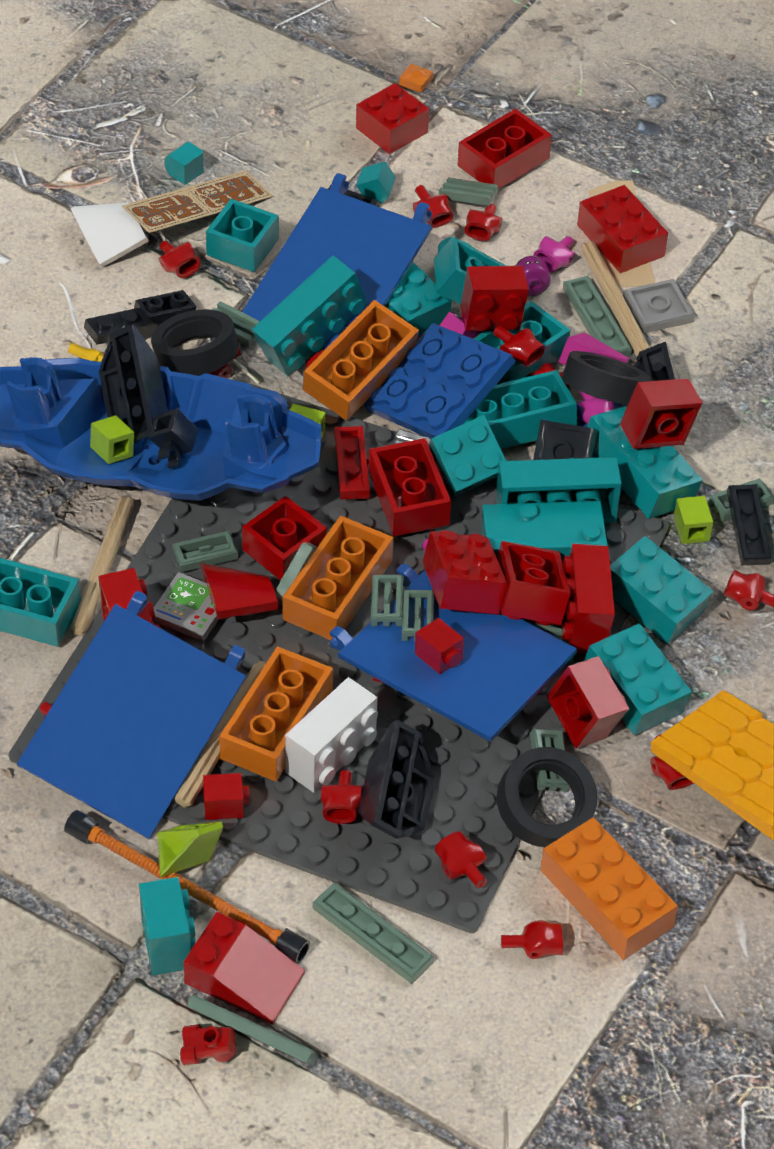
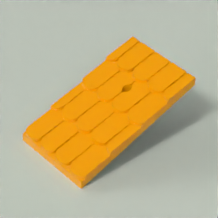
[650,690,774,841]

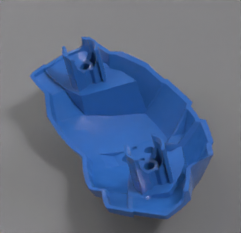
[0,357,321,500]

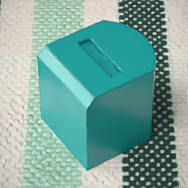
[164,141,204,185]
[356,162,396,204]

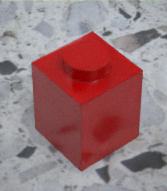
[415,618,464,674]
[203,773,250,820]

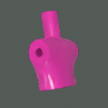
[533,236,575,272]
[577,391,614,424]

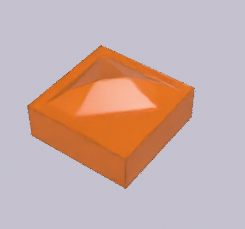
[399,64,433,93]

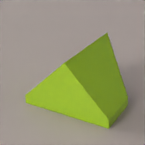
[157,821,223,877]

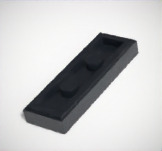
[727,484,772,566]

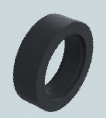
[151,309,239,376]
[561,351,651,405]
[497,747,597,848]

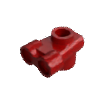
[180,1024,237,1065]

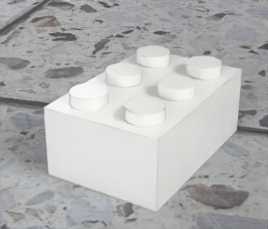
[285,677,378,793]

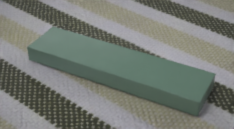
[563,276,632,357]
[313,882,434,984]
[187,995,318,1067]

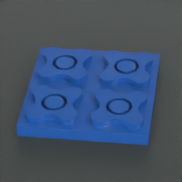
[363,323,515,439]

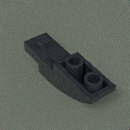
[84,290,197,345]

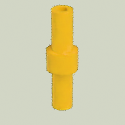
[68,343,104,362]

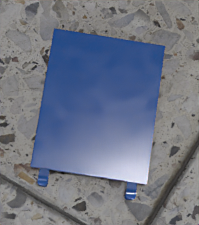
[242,173,433,350]
[330,564,577,742]
[16,591,246,840]

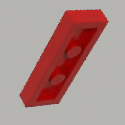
[334,426,370,500]

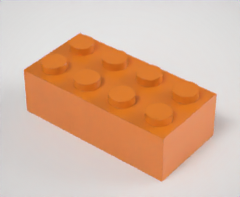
[302,300,419,421]
[283,515,394,640]
[219,646,333,782]
[540,817,678,960]

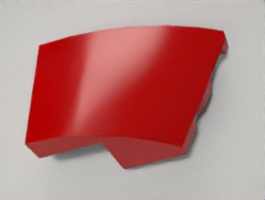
[201,563,278,619]

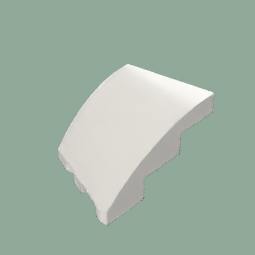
[71,202,149,267]

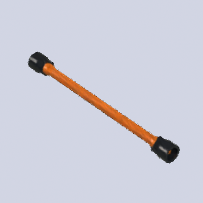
[64,810,310,964]

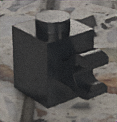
[149,408,198,469]

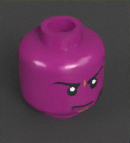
[515,256,551,296]

